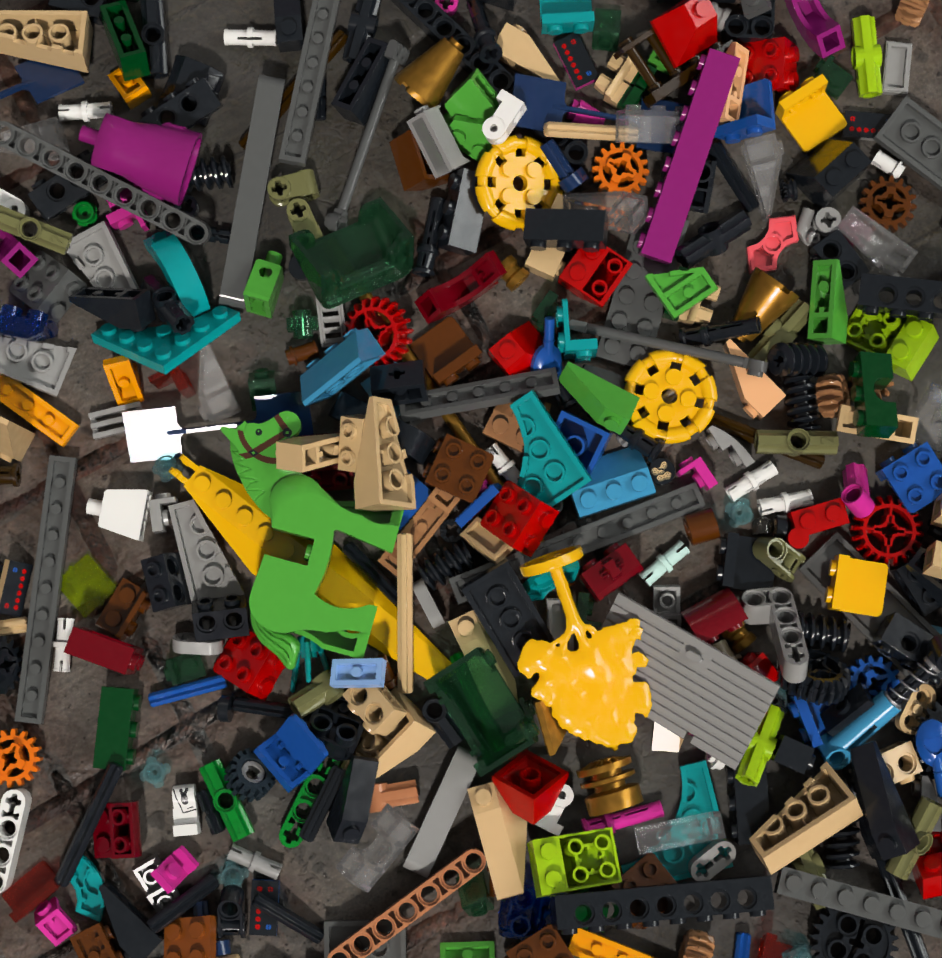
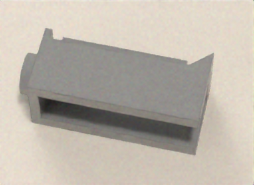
[407,105,470,179]

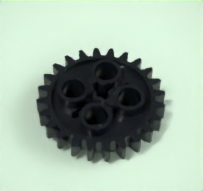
[808,907,899,958]

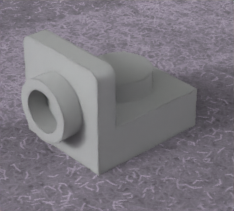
[148,493,179,534]

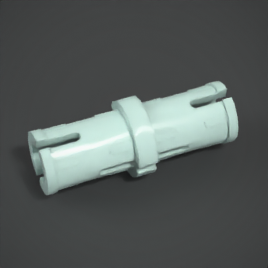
[639,539,690,587]

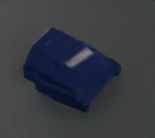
[0,304,59,342]
[498,883,565,940]

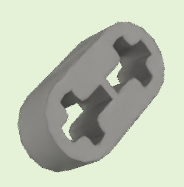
[413,578,445,629]
[172,632,223,655]
[688,838,736,881]

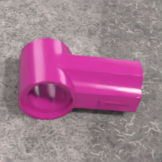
[841,462,875,518]

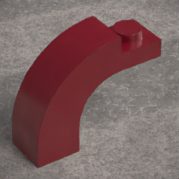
[415,250,507,324]

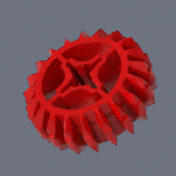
[342,296,414,367]
[850,495,924,567]

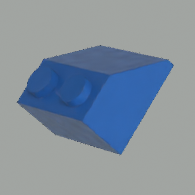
[556,410,613,476]

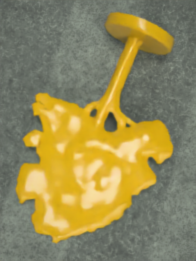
[517,545,652,751]

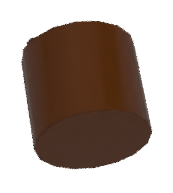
[683,508,720,546]

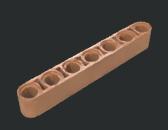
[327,848,486,958]

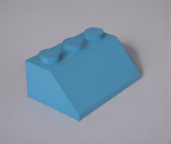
[300,328,386,406]
[570,447,656,520]

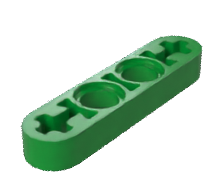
[279,759,341,848]

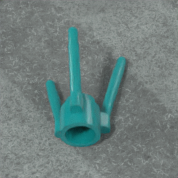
[290,636,330,693]

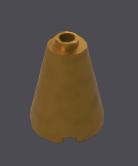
[394,37,464,108]
[732,267,799,343]

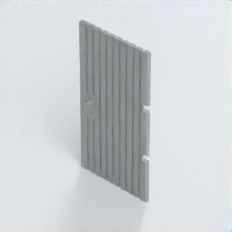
[600,593,781,770]

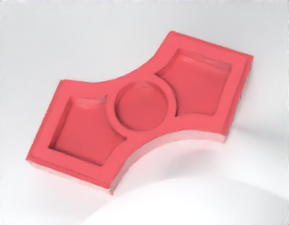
[746,215,799,275]

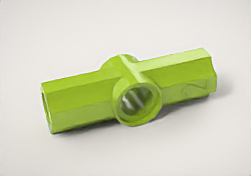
[851,15,883,99]
[735,704,784,787]

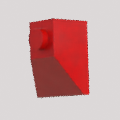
[650,0,717,68]
[488,321,544,376]
[492,749,569,825]

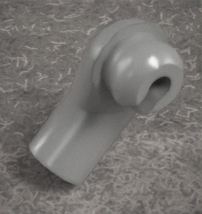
[797,207,820,246]

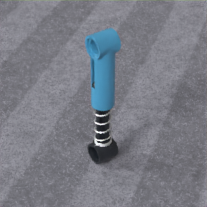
[817,634,942,770]

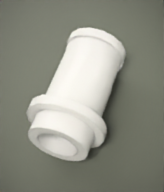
[870,150,906,180]

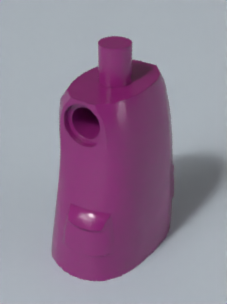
[78,113,202,206]

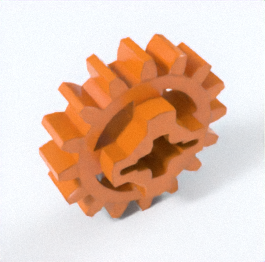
[592,142,649,201]
[0,728,43,788]

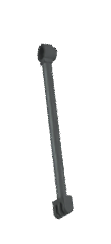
[324,39,410,234]
[569,319,769,378]

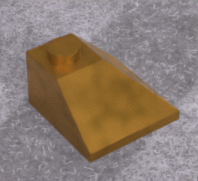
[533,700,567,756]

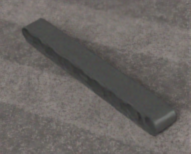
[219,74,286,309]
[0,121,212,245]

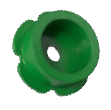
[72,201,98,227]

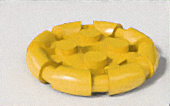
[475,135,563,231]
[624,350,718,444]

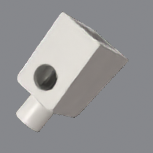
[86,489,153,542]

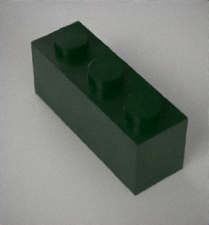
[99,0,150,81]
[93,686,142,771]

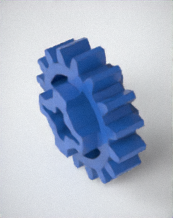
[847,655,900,698]

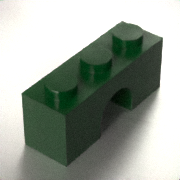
[848,351,898,439]

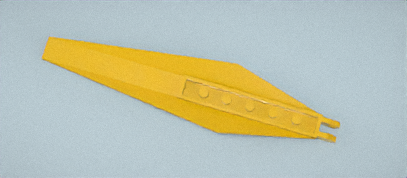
[168,454,452,685]

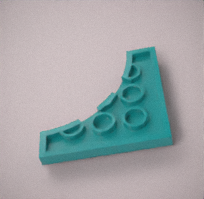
[91,305,241,375]
[509,390,593,507]
[620,760,733,881]

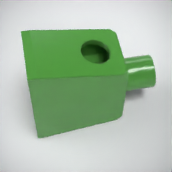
[442,68,500,125]
[243,251,284,319]

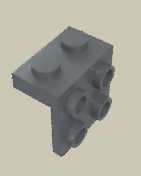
[9,250,87,326]

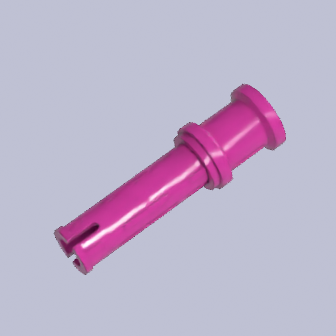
[581,800,664,835]

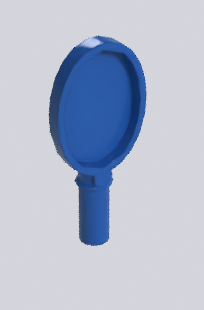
[530,316,562,379]
[915,719,942,797]

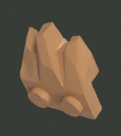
[482,402,552,454]

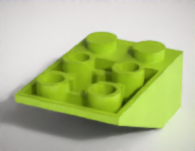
[846,308,939,381]
[527,827,622,898]

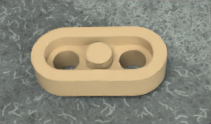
[895,683,936,735]

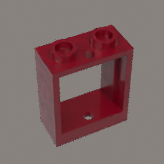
[64,626,145,675]

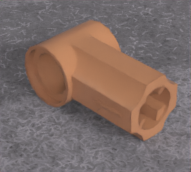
[369,779,419,813]

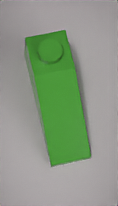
[807,259,848,345]
[558,361,640,435]

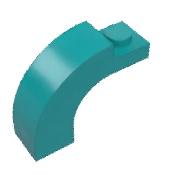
[143,230,211,317]

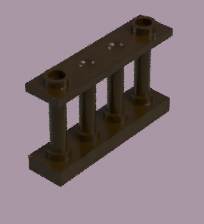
[613,28,734,108]

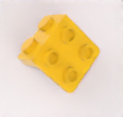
[775,74,847,152]
[825,554,888,617]

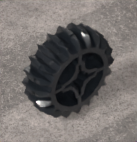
[777,647,851,706]

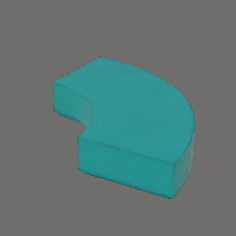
[522,560,580,601]
[70,855,106,922]

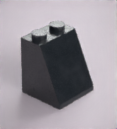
[785,139,872,210]

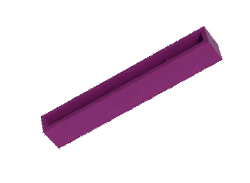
[636,48,741,265]

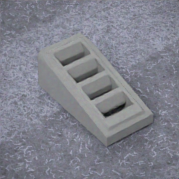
[315,290,346,348]

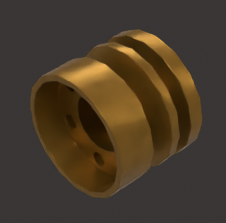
[576,755,644,817]

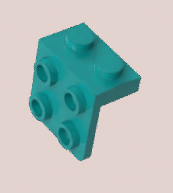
[539,0,595,35]
[555,298,598,363]

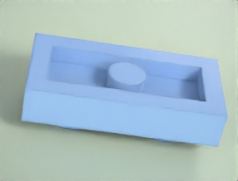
[330,658,387,688]

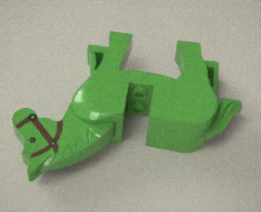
[220,411,404,670]

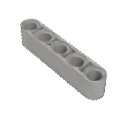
[403,745,483,878]

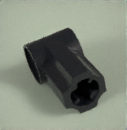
[422,696,468,749]

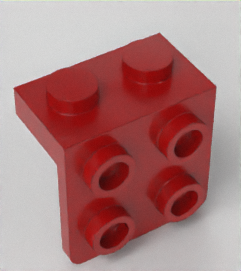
[740,36,800,95]
[481,480,559,557]
[213,630,285,700]

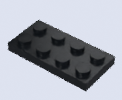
[460,558,559,678]

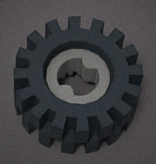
[224,748,276,802]

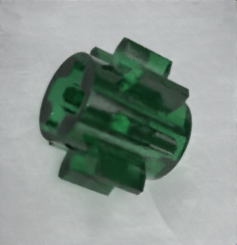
[286,309,319,339]

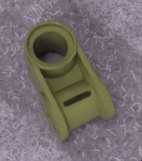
[267,169,320,207]
[286,198,325,252]
[753,537,806,582]

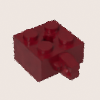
[578,542,644,602]

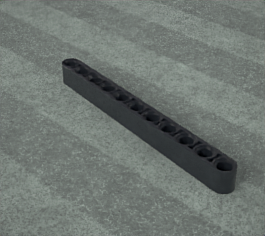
[391,0,588,170]

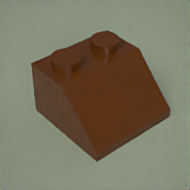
[389,130,459,191]

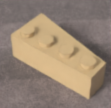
[749,761,863,875]

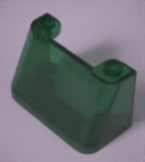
[289,197,414,309]
[423,647,540,777]

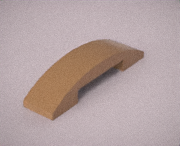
[378,488,461,576]

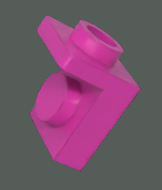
[106,208,150,232]
[676,456,718,491]
[150,845,199,894]
[34,896,78,947]

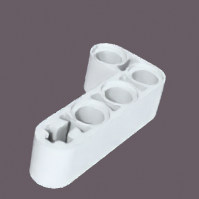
[0,788,32,893]

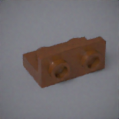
[95,577,151,640]
[69,920,125,958]

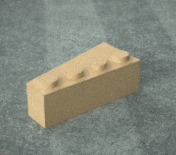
[0,10,93,73]

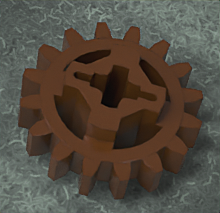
[858,175,917,234]

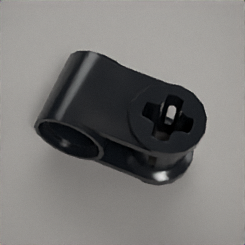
[217,884,247,938]

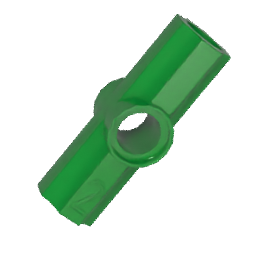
[199,758,255,842]

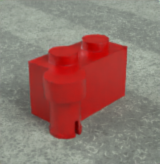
[785,497,850,549]

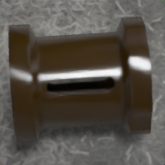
[0,463,21,487]

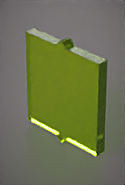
[61,554,117,618]

